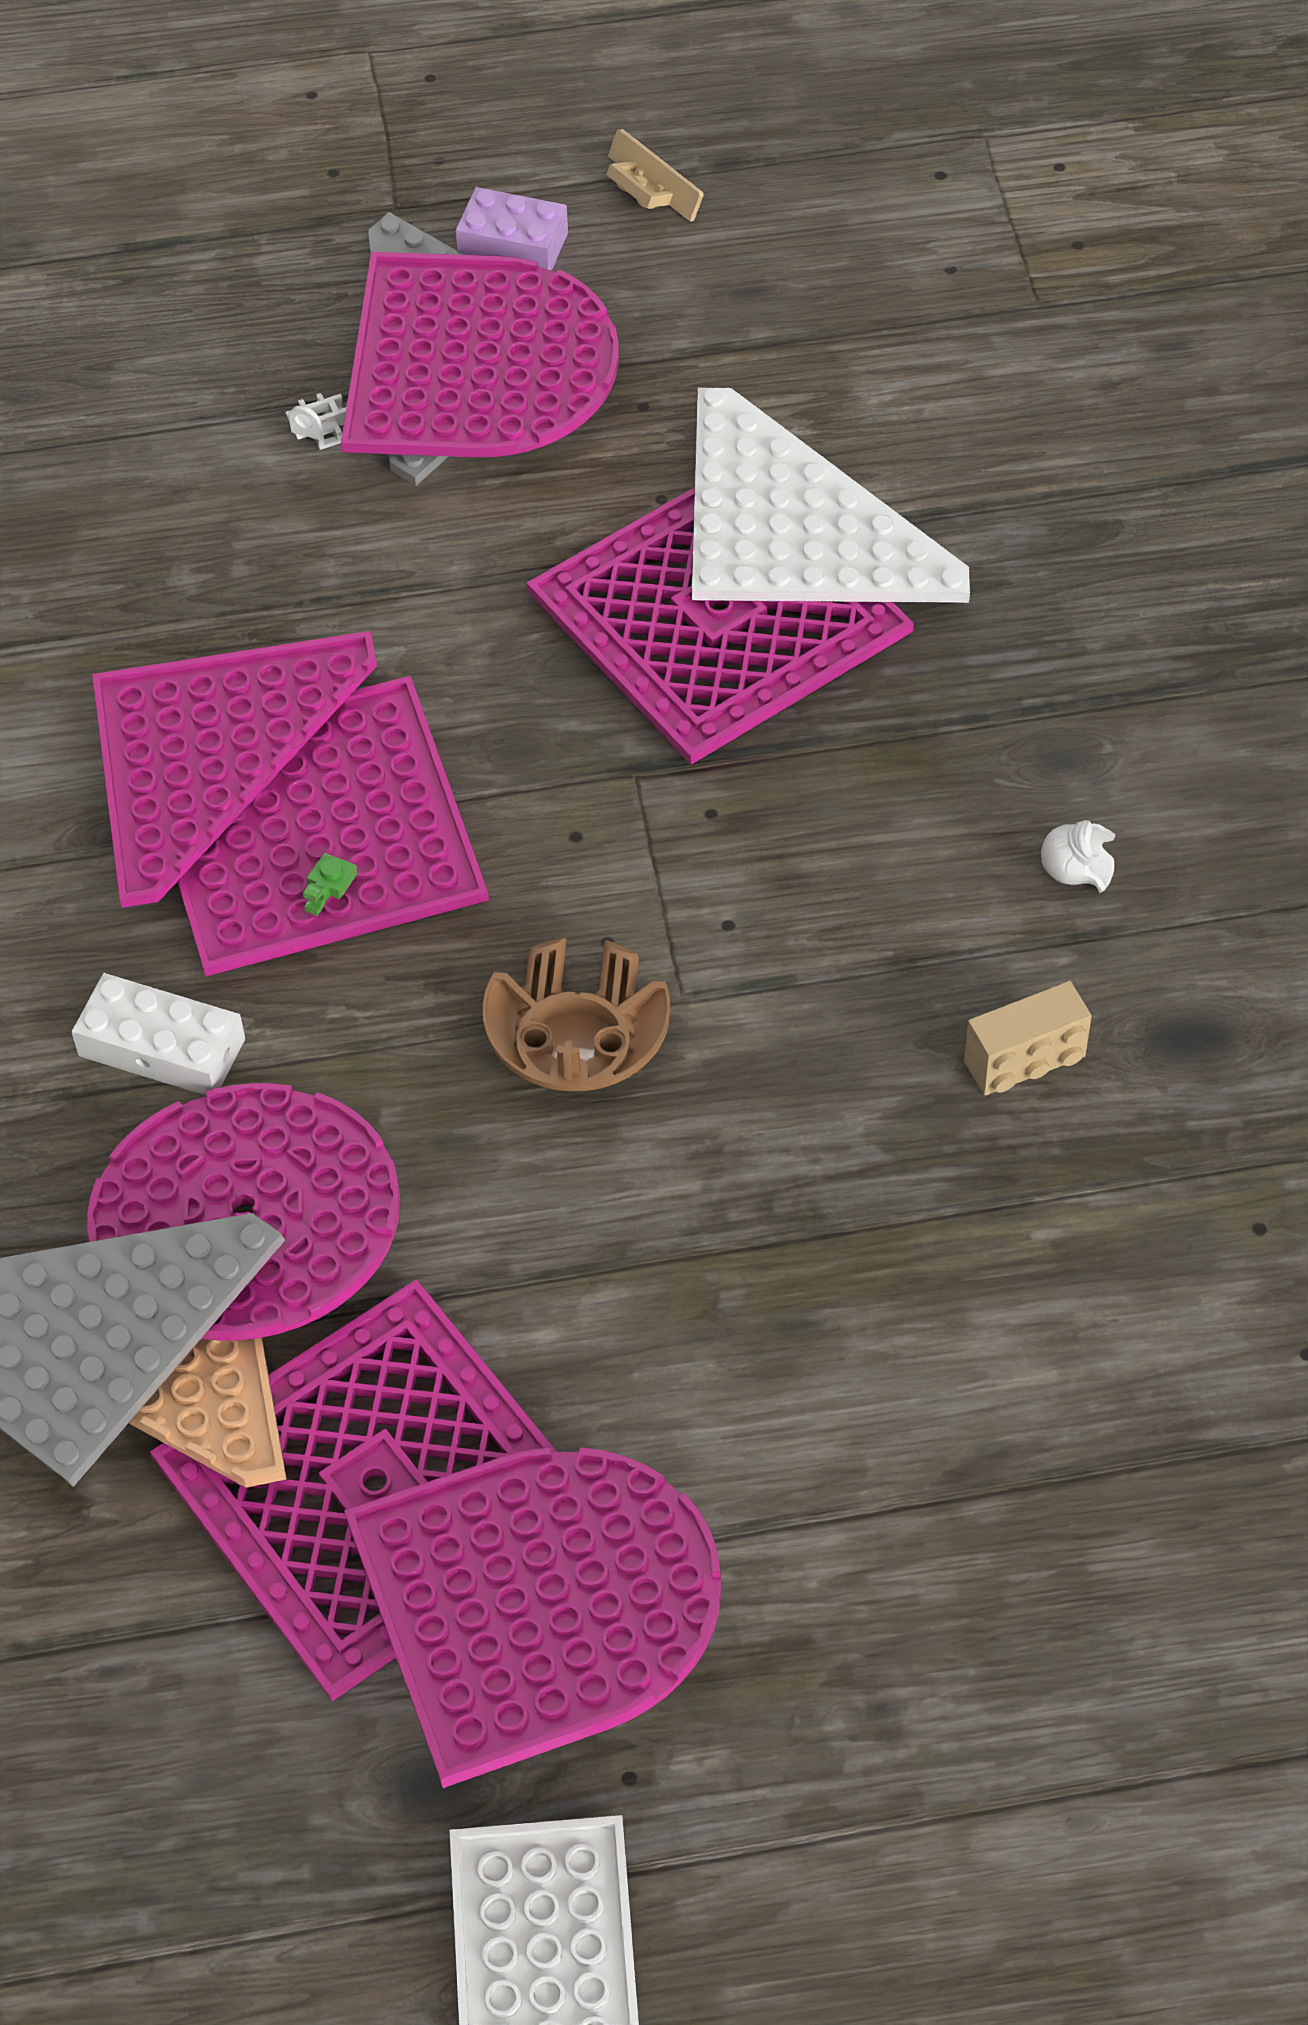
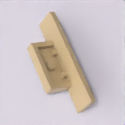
[606,129,704,221]

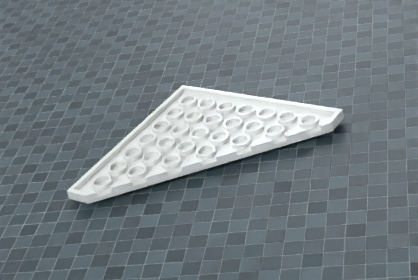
[692,388,970,603]

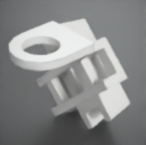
[285,393,346,450]

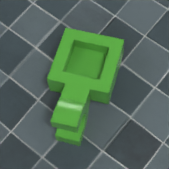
[303,853,357,916]

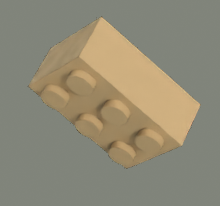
[964,981,1092,1096]

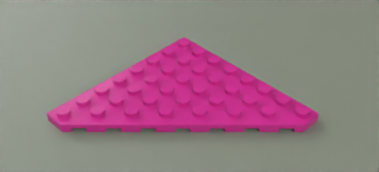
[92,631,377,908]

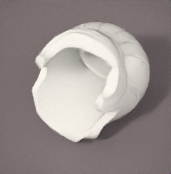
[1041,820,1115,893]

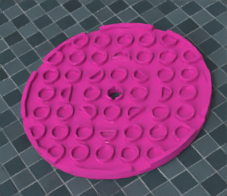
[87,1083,400,1341]

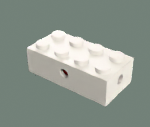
[72,973,245,1096]

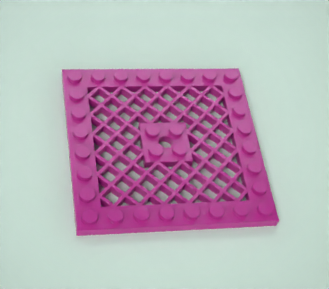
[527,487,914,765]
[150,1279,557,1702]

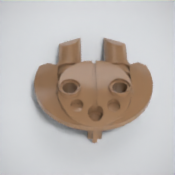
[482,938,670,1091]

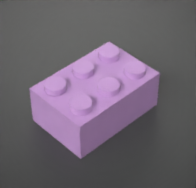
[456,187,568,271]

